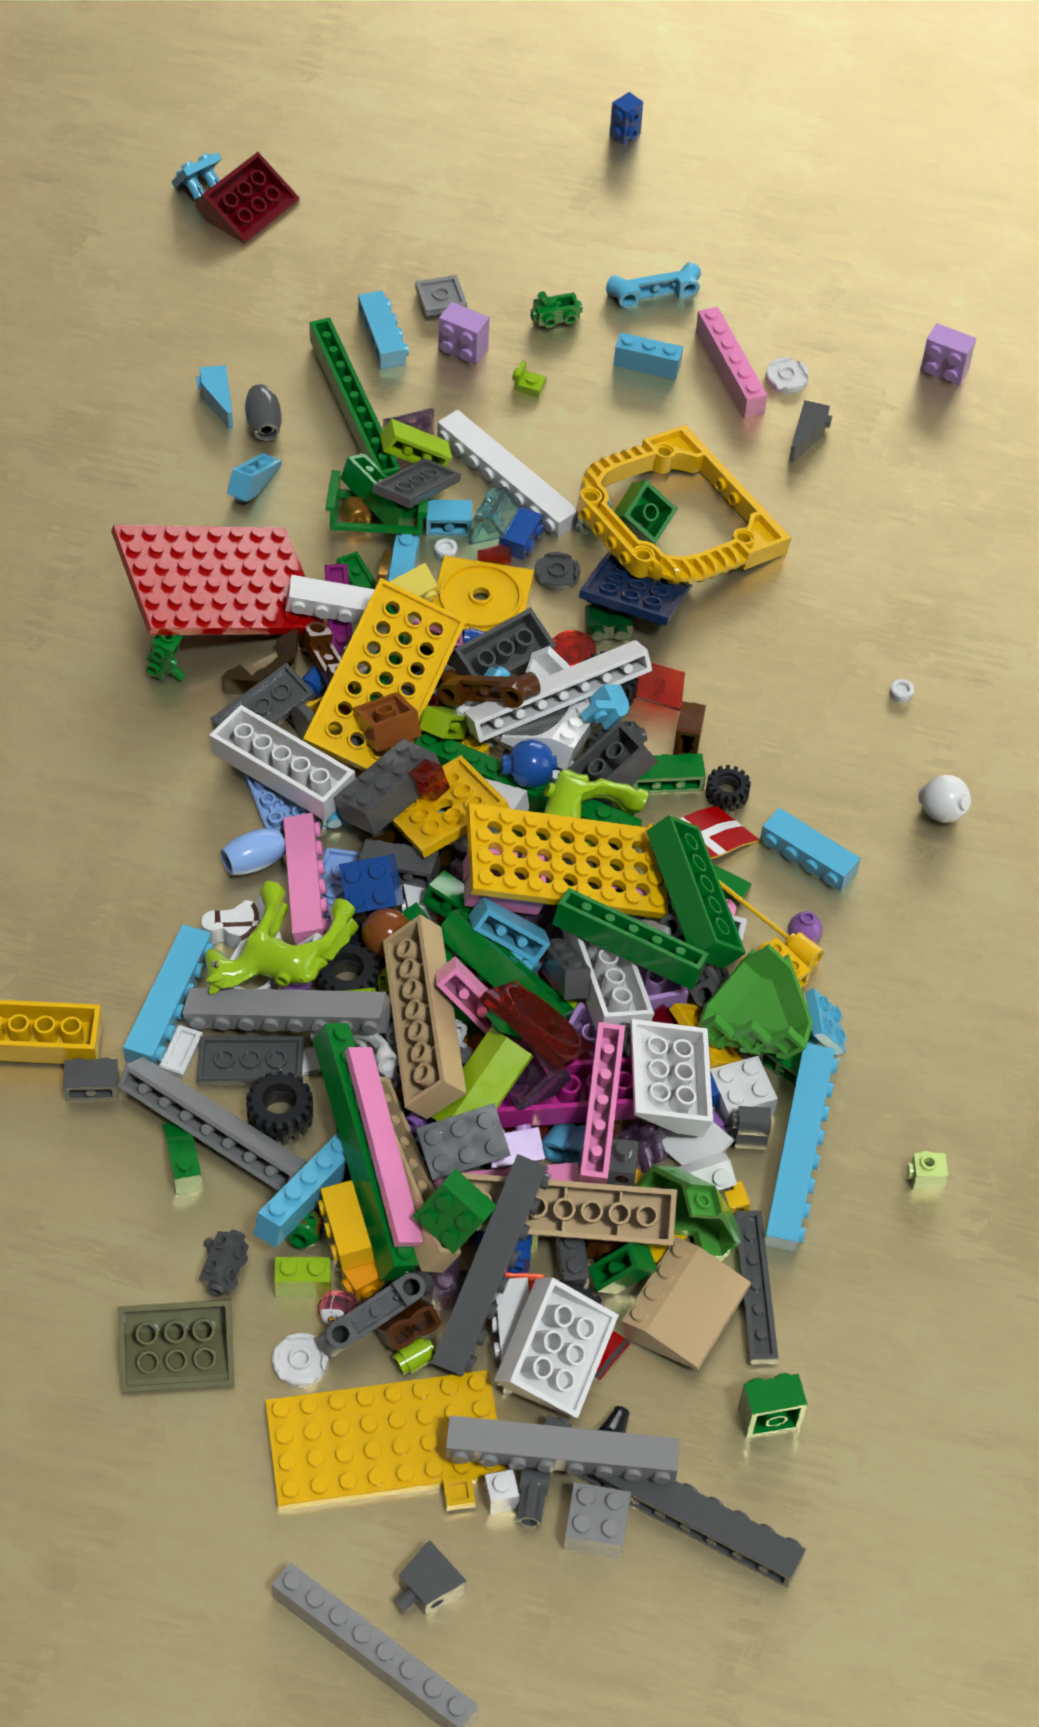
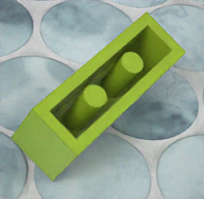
[380,418,452,467]

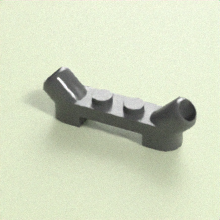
[659,908,722,1008]
[318,1268,434,1357]

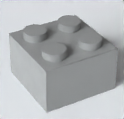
[563,1482,631,1559]

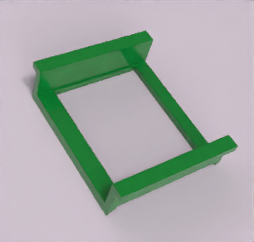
[325,470,429,535]

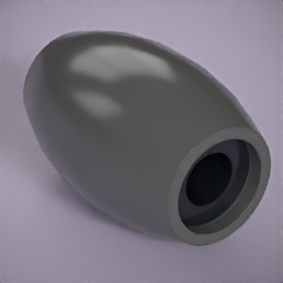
[245,384,282,441]

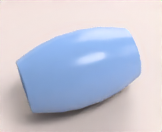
[220,828,286,875]

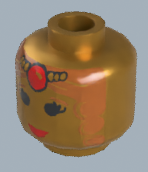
[339,496,372,524]

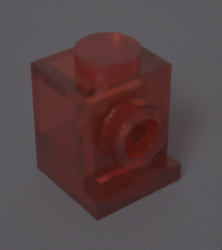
[408,758,450,800]

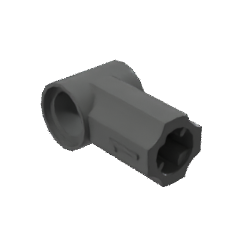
[517,1467,550,1528]

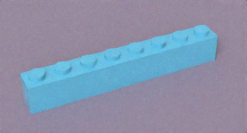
[765,1043,839,1252]

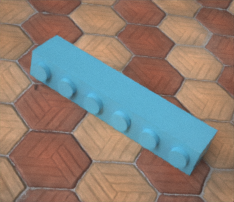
[123,924,215,1065]
[254,1132,350,1248]

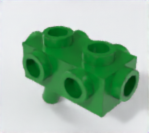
[530,291,583,328]
[146,635,186,681]

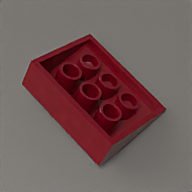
[195,152,300,244]

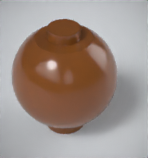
[361,908,410,959]

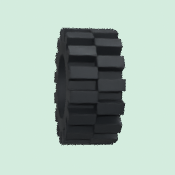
[705,765,751,811]

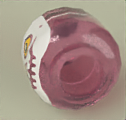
[317,1290,360,1326]

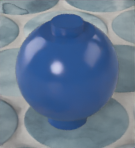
[502,739,557,788]

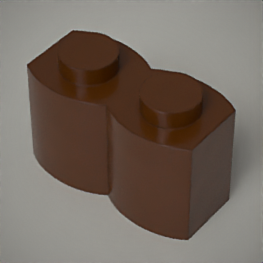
[376,1299,441,1350]

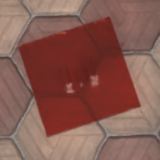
[635,663,685,711]

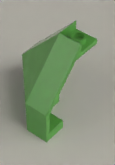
[697,944,813,1060]
[635,1165,741,1261]

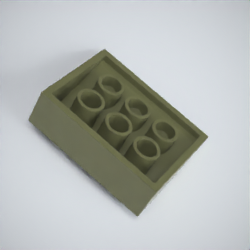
[118,1299,235,1393]

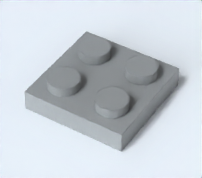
[415,275,467,317]

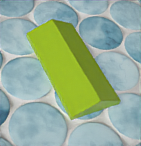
[431,1028,533,1121]

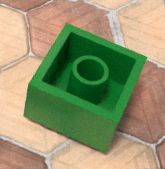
[614,480,678,545]
[412,1168,497,1254]
[738,1373,808,1438]

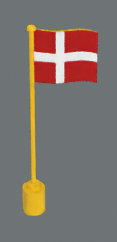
[646,806,825,969]

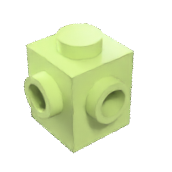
[906,1151,949,1189]

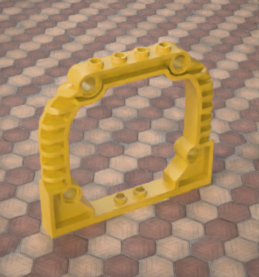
[576,425,791,585]

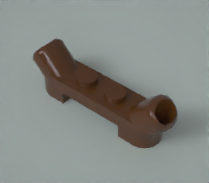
[298,622,355,694]
[437,669,541,708]

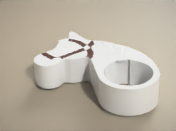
[201,896,282,990]

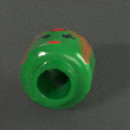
[287,1210,325,1249]

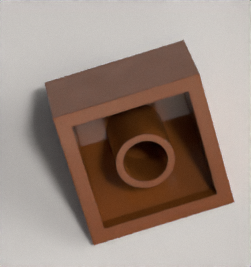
[353,692,422,752]

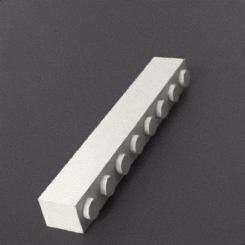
[437,409,578,538]
[464,640,652,742]

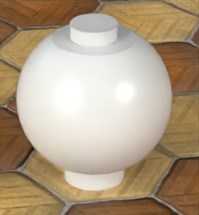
[918,774,971,823]

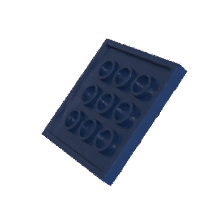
[579,551,693,626]

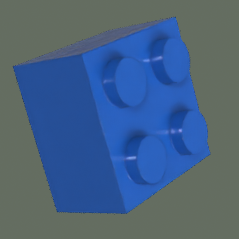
[339,854,404,913]

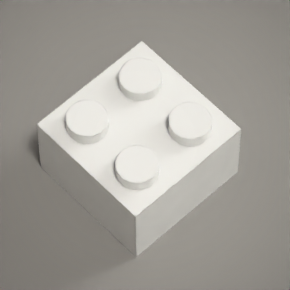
[710,1056,778,1128]

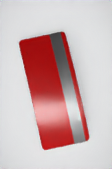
[594,1331,631,1380]

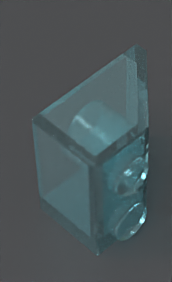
[467,486,521,545]

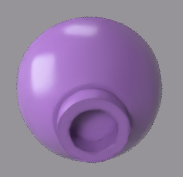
[788,911,823,943]

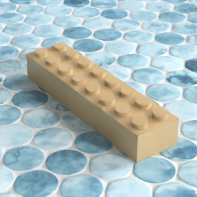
[383,915,466,1119]
[461,1173,677,1247]

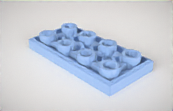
[243,772,311,834]

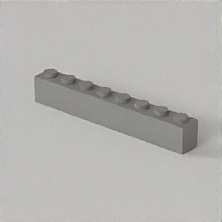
[182,988,392,1034]
[117,1057,308,1191]
[446,1415,679,1484]
[272,1562,479,1727]

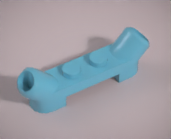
[606,262,701,308]

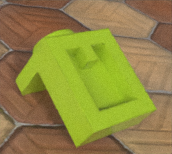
[512,361,547,397]

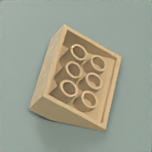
[622,1237,751,1370]

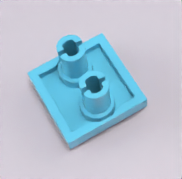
[172,152,222,200]
[805,989,847,1056]

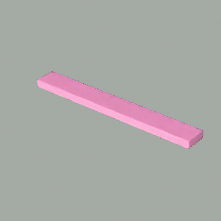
[345,1047,423,1247]

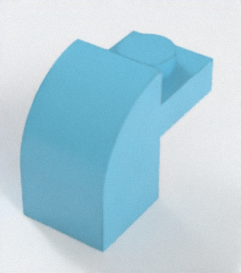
[580,684,629,730]

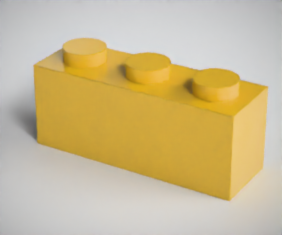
[318,1180,375,1271]

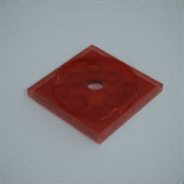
[479,980,594,1070]

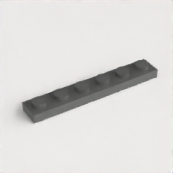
[734,1210,779,1365]

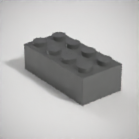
[448,607,557,677]
[334,739,444,835]

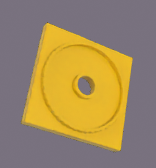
[432,556,534,632]
[391,755,510,858]

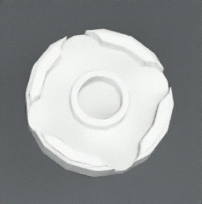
[765,357,809,394]
[272,1333,328,1388]

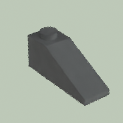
[789,400,833,462]

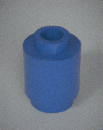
[302,666,327,698]

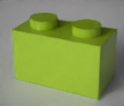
[420,706,468,739]
[274,1257,331,1297]

